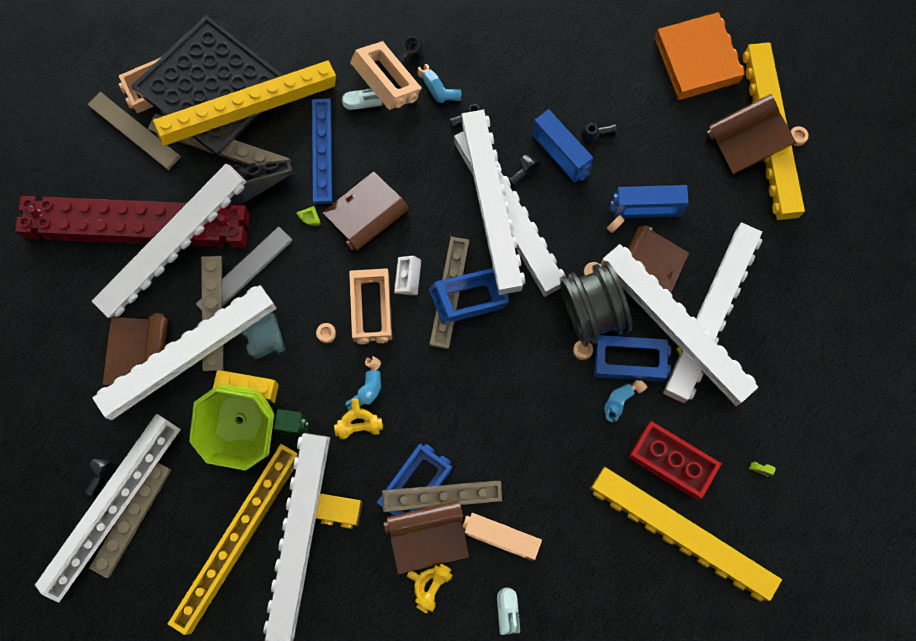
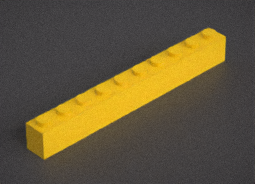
[743,43,805,220]
[153,60,336,146]
[168,444,299,635]
[591,467,782,602]

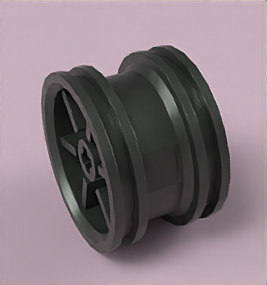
[559,261,632,347]

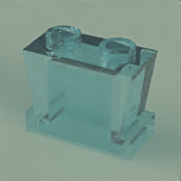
[242,311,285,359]

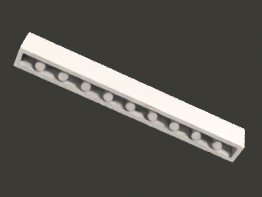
[462,110,525,295]
[454,131,566,297]
[92,164,246,318]
[663,223,762,403]
[601,244,758,406]
[93,285,276,420]
[35,414,181,602]
[263,433,330,641]

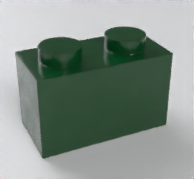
[274,409,309,437]

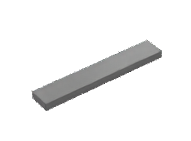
[196,227,292,310]

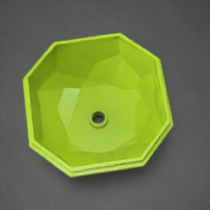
[189,385,274,470]

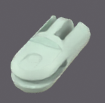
[342,89,383,110]
[497,588,520,635]

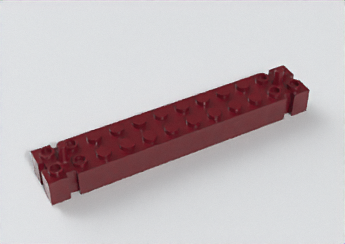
[15,196,249,248]

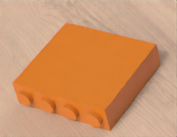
[655,12,744,100]

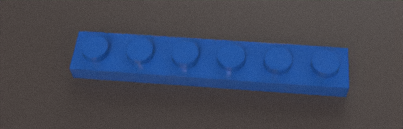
[312,99,333,204]

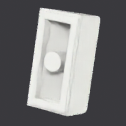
[394,256,421,295]

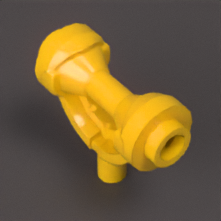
[334,399,383,440]
[407,564,453,613]

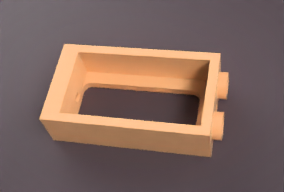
[350,41,421,110]
[119,58,160,113]
[350,269,392,344]
[462,513,542,561]

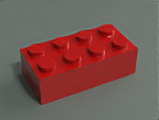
[628,421,721,500]

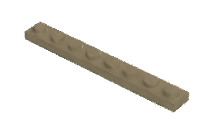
[148,113,290,166]

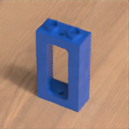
[532,109,593,183]
[610,185,688,218]
[429,268,509,324]
[594,335,671,382]
[377,444,452,515]

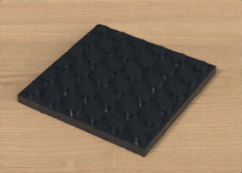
[131,15,284,156]

